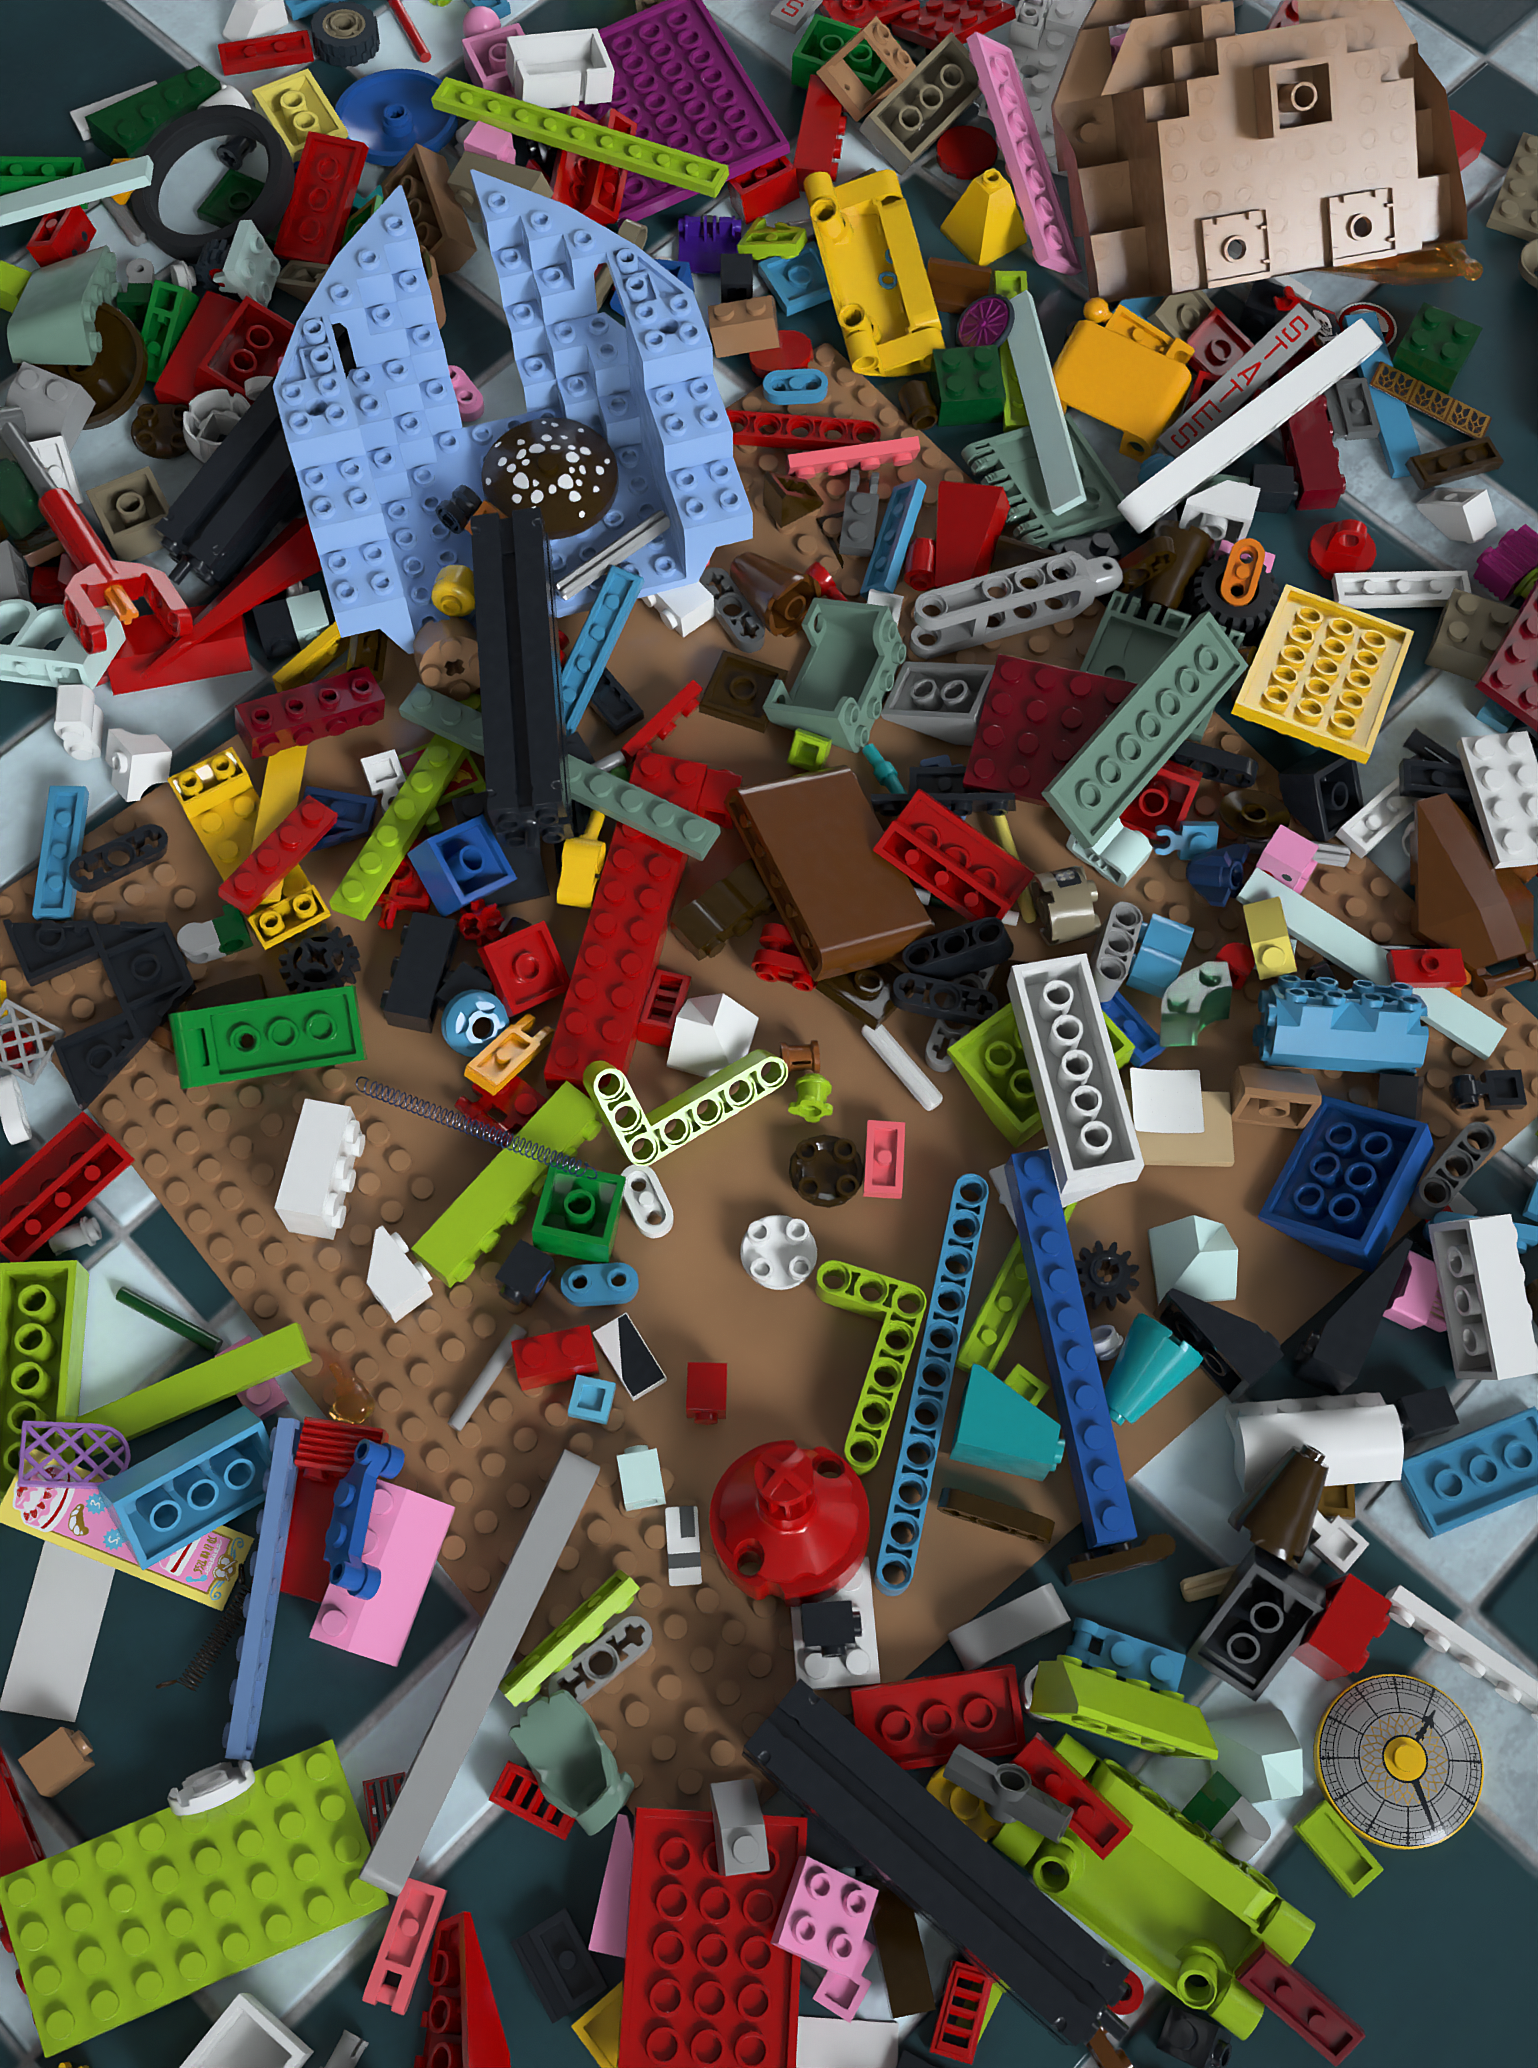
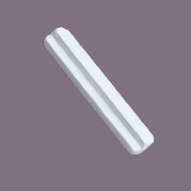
[861,1024,943,1111]

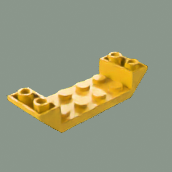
[167,747,331,950]

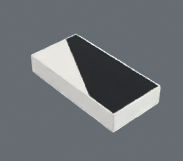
[592,1313,667,1401]

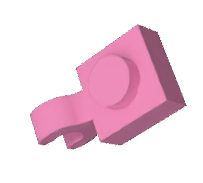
[812,1939,876,2023]

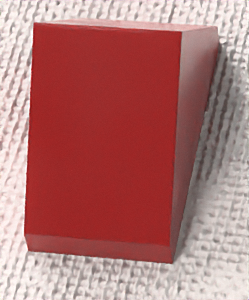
[1449,110,1487,172]

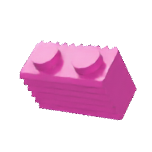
[1473,524,1538,601]

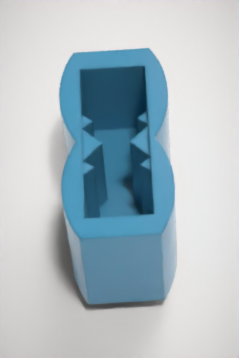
[1126,913,1195,1000]

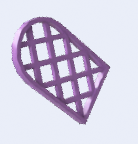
[17,1421,131,1489]

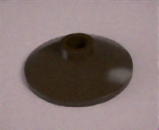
[1219,789,1291,840]

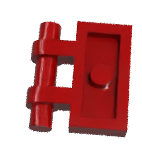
[454,1075,548,1147]

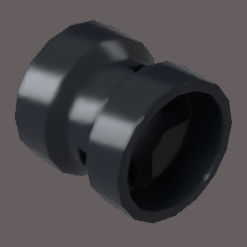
[435,485,482,534]

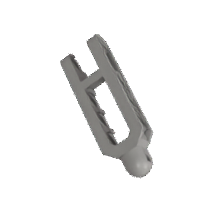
[909,551,1123,659]

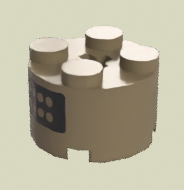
[1031,866,1101,946]

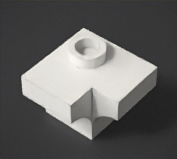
[105,728,172,802]

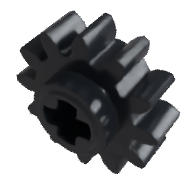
[1075,1240,1140,1311]

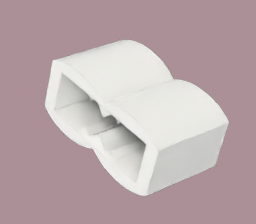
[54,684,104,760]

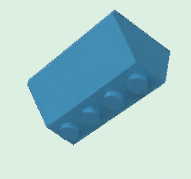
[97,1406,273,1570]

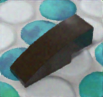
[862,1878,936,2019]

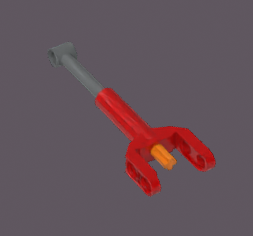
[0,405,193,655]

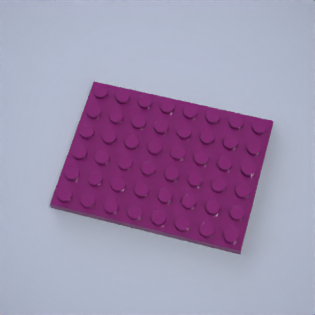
[553,0,790,229]

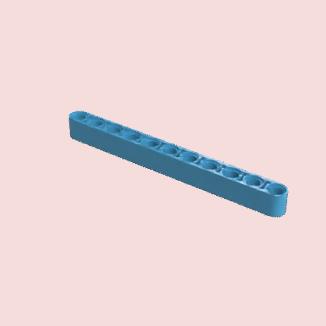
[874,1174,989,1596]

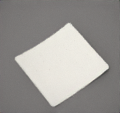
[1130,1067,1204,1133]

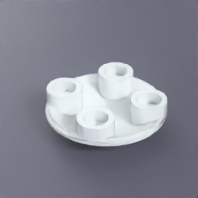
[740,1215,817,1290]

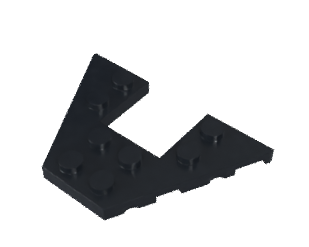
[3,919,197,1111]

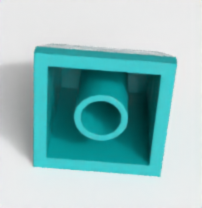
[949,1364,1065,1481]

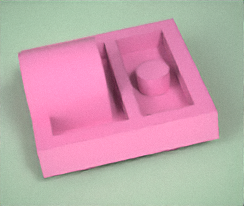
[770,1856,879,1978]

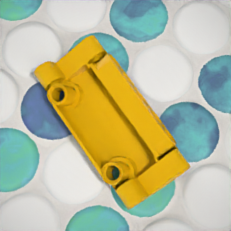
[803,169,946,377]

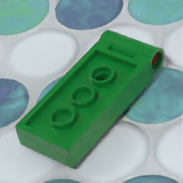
[168,985,368,1089]

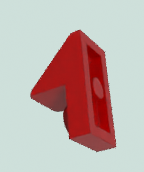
[30,553,79,604]

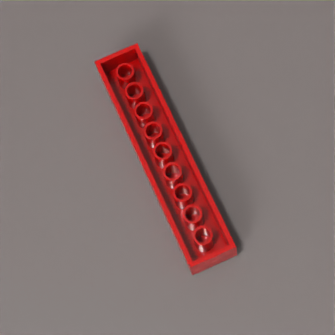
[544,750,708,1098]

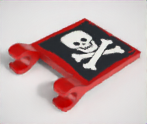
[1273,286,1342,352]

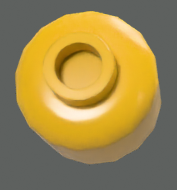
[431,565,475,617]

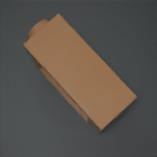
[816,16,916,122]

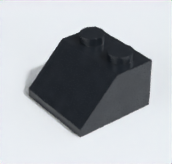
[1278,750,1364,842]

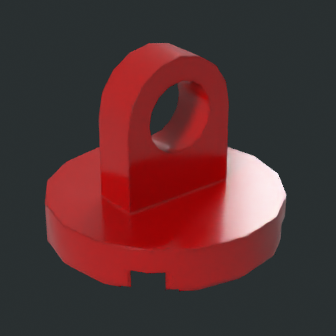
[1308,519,1377,581]

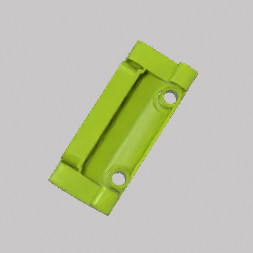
[991,1733,1316,2041]

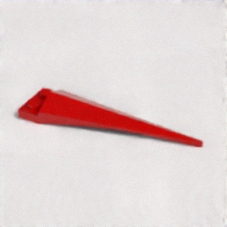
[140,515,322,681]

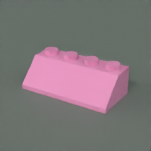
[309,1479,455,1667]

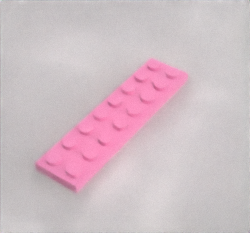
[966,32,1083,276]

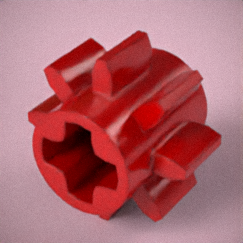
[457,898,505,946]

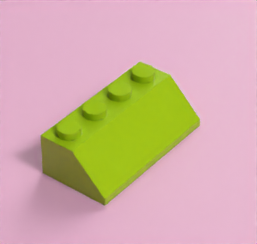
[1030,1655,1219,1760]

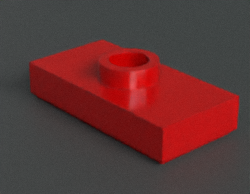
[1386,948,1467,988]

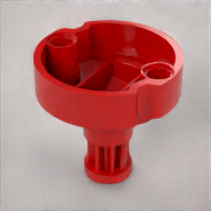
[709,1440,870,1607]

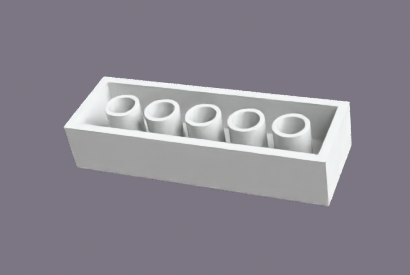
[1007,953,1145,1195]

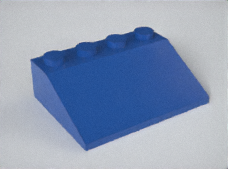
[1258,1095,1435,1273]

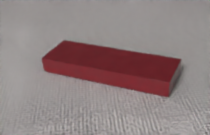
[1234,1941,1366,2067]

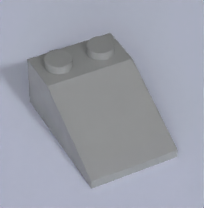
[0,361,96,479]
[881,661,995,746]

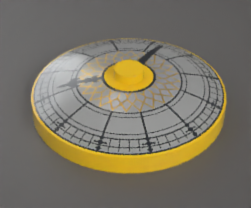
[1313,1674,1484,1850]

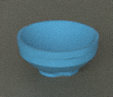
[441,989,509,1057]

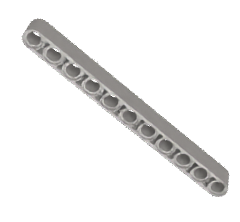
[358,1449,601,1897]

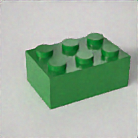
[791,14,900,111]

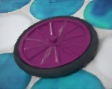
[955,294,1015,348]

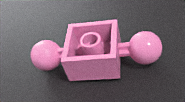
[462,6,525,99]

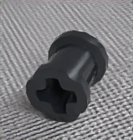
[216,135,257,171]

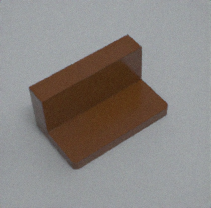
[927,257,992,315]

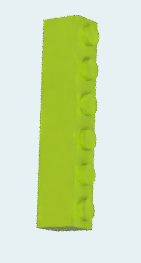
[411,1080,603,1288]

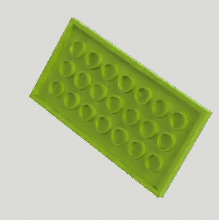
[0,1739,390,2058]

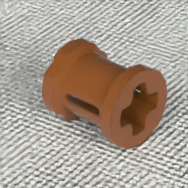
[780,1040,820,1075]

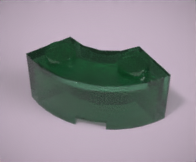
[1159,961,1232,1047]

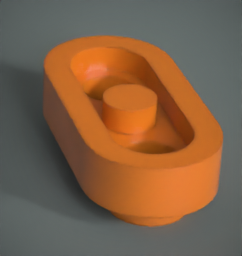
[1219,538,1265,607]

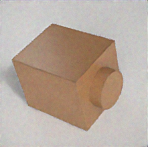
[18,1727,96,1798]

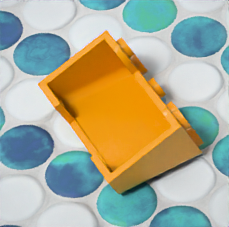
[1052,320,1191,463]

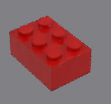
[193,295,295,405]

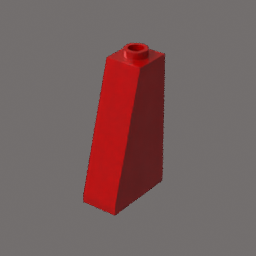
[935,481,1010,589]

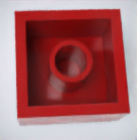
[1291,1573,1393,1681]

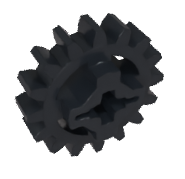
[278,923,361,994]

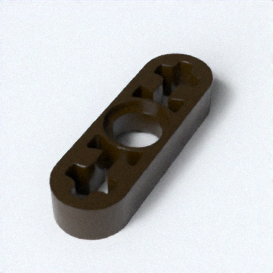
[1097,536,1177,601]
[937,1487,1055,1544]

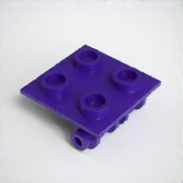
[678,215,741,274]

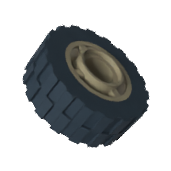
[310,1,380,68]

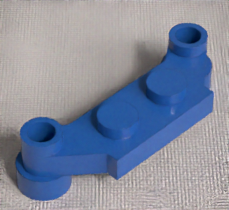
[323,1439,405,1600]

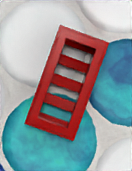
[637,969,692,1048]
[489,1760,576,1841]
[929,1960,993,2065]

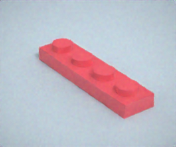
[785,436,920,480]

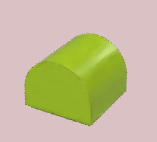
[786,728,832,772]

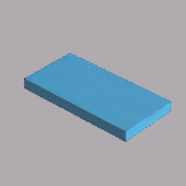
[1400,1406,1538,1539]

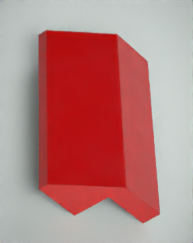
[550,105,638,224]
[107,604,253,695]
[873,789,1036,922]
[0,1111,135,1262]

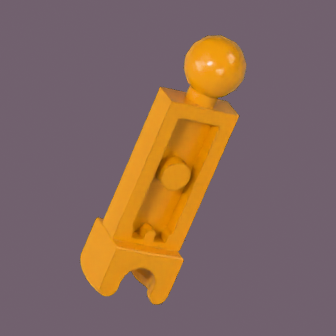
[1083,297,1195,365]

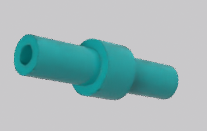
[862,743,908,794]

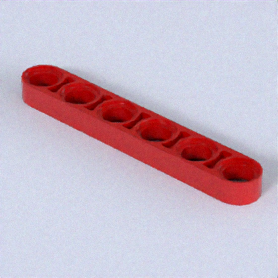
[725,409,881,451]

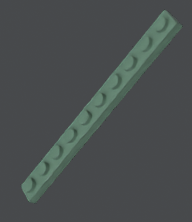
[399,683,721,861]

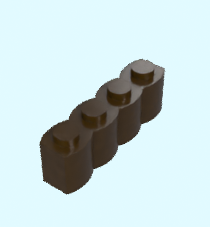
[670,858,777,961]

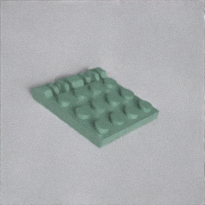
[961,413,1127,548]
[1079,590,1245,743]

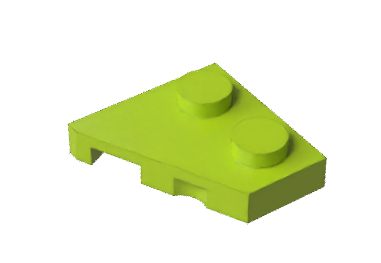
[737,217,808,260]

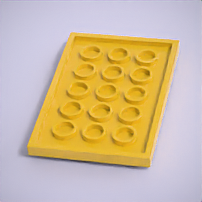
[1231,584,1414,765]

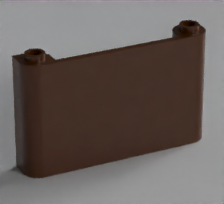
[724,765,936,982]

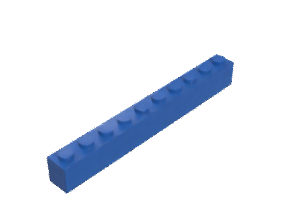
[1004,1148,1137,1549]

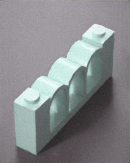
[0,599,126,691]

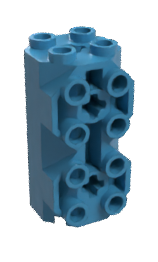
[1252,974,1429,1076]

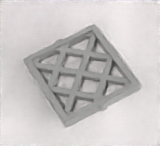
[0,998,66,1085]

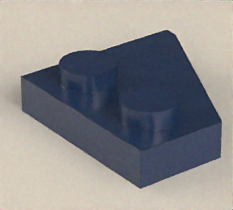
[302,786,378,853]

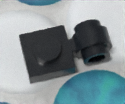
[1449,1069,1527,1110]

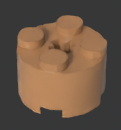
[413,616,480,701]

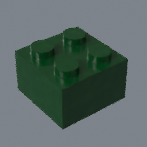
[1392,302,1483,395]
[929,345,1006,427]

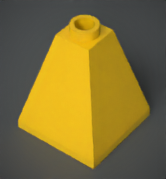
[940,168,1027,266]

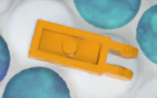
[464,1013,555,1096]

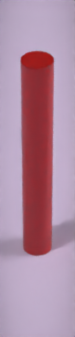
[387,0,431,63]

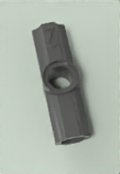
[943,1744,1074,1844]

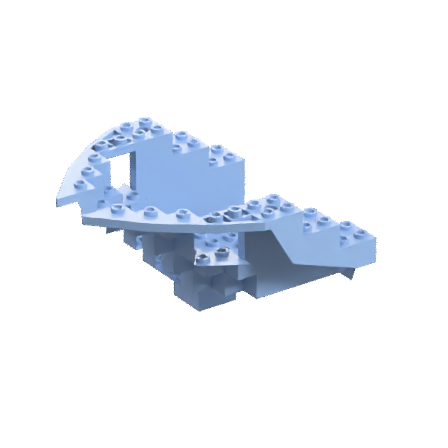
[273,169,753,654]

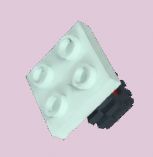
[195,220,281,308]

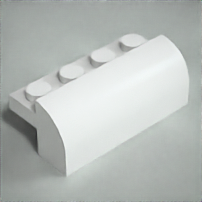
[1225,1392,1404,1493]

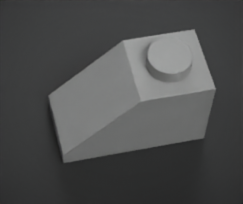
[709,1778,770,1876]

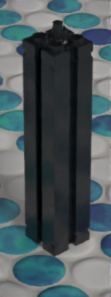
[154,323,357,589]
[470,507,574,855]
[741,1678,1130,2047]

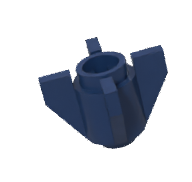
[1186,843,1250,907]

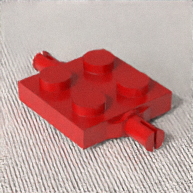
[374,837,432,929]

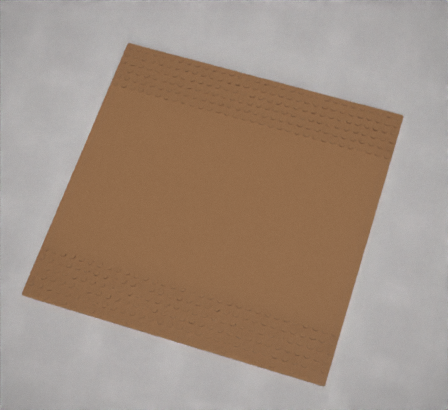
[0,343,1538,1816]

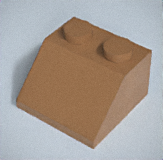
[708,295,780,358]
[1230,1064,1322,1130]

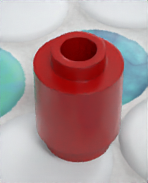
[904,537,936,591]

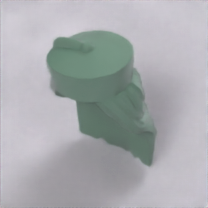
[508,1690,634,1836]

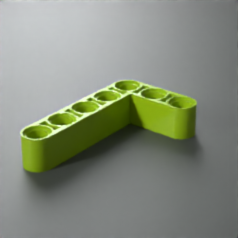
[583,1049,788,1166]
[815,1260,927,1476]

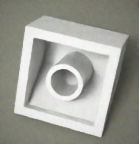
[1179,480,1261,554]

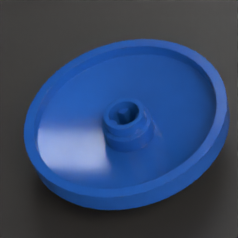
[335,69,459,166]

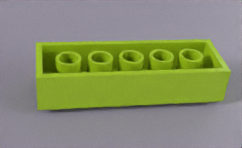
[0,1260,89,1505]

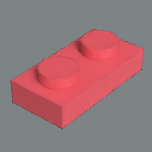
[863,1120,905,1199]

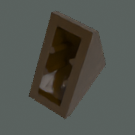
[763,471,824,528]

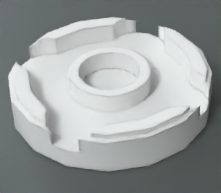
[167,1760,255,1815]

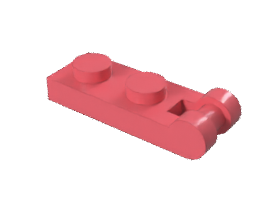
[362,1877,448,2016]

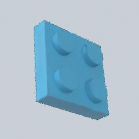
[758,241,832,316]

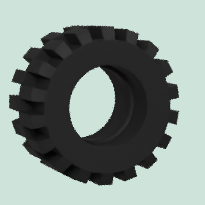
[1186,554,1279,646]

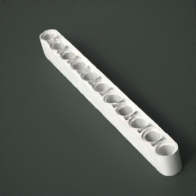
[1117,318,1383,534]

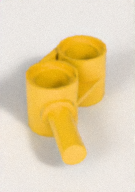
[557,810,606,910]

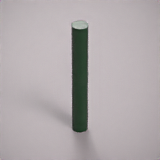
[115,1286,223,1354]

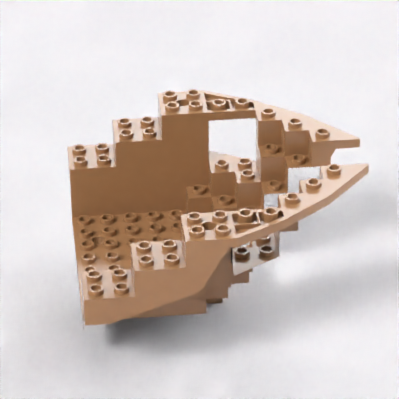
[1051,0,1468,303]

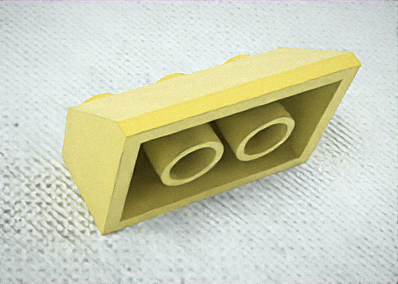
[251,68,348,163]

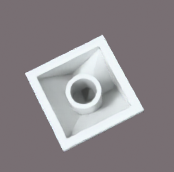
[667,993,759,1086]

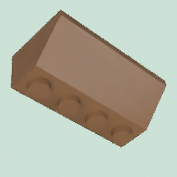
[380,143,477,276]

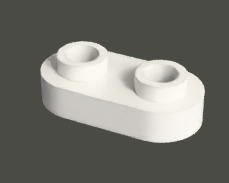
[621,1164,674,1238]

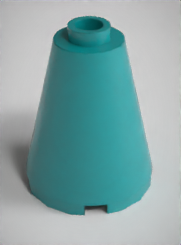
[1104,1313,1204,1426]

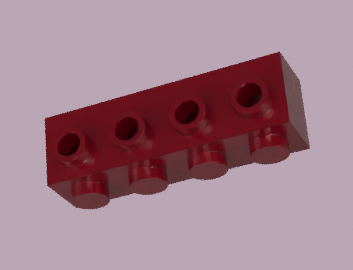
[235,666,386,759]

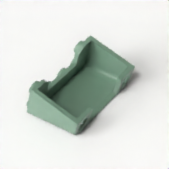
[7,245,123,365]
[763,597,906,753]

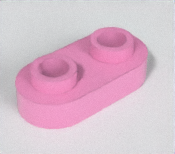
[448,365,484,422]

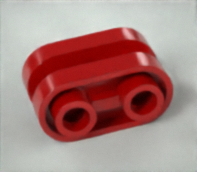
[751,923,818,992]

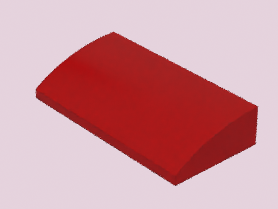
[154,291,241,407]

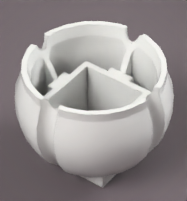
[183,389,251,463]

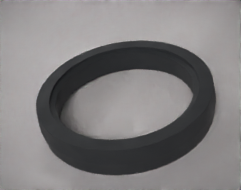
[131,105,295,264]

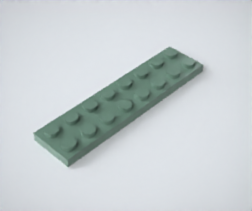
[1041,611,1248,849]

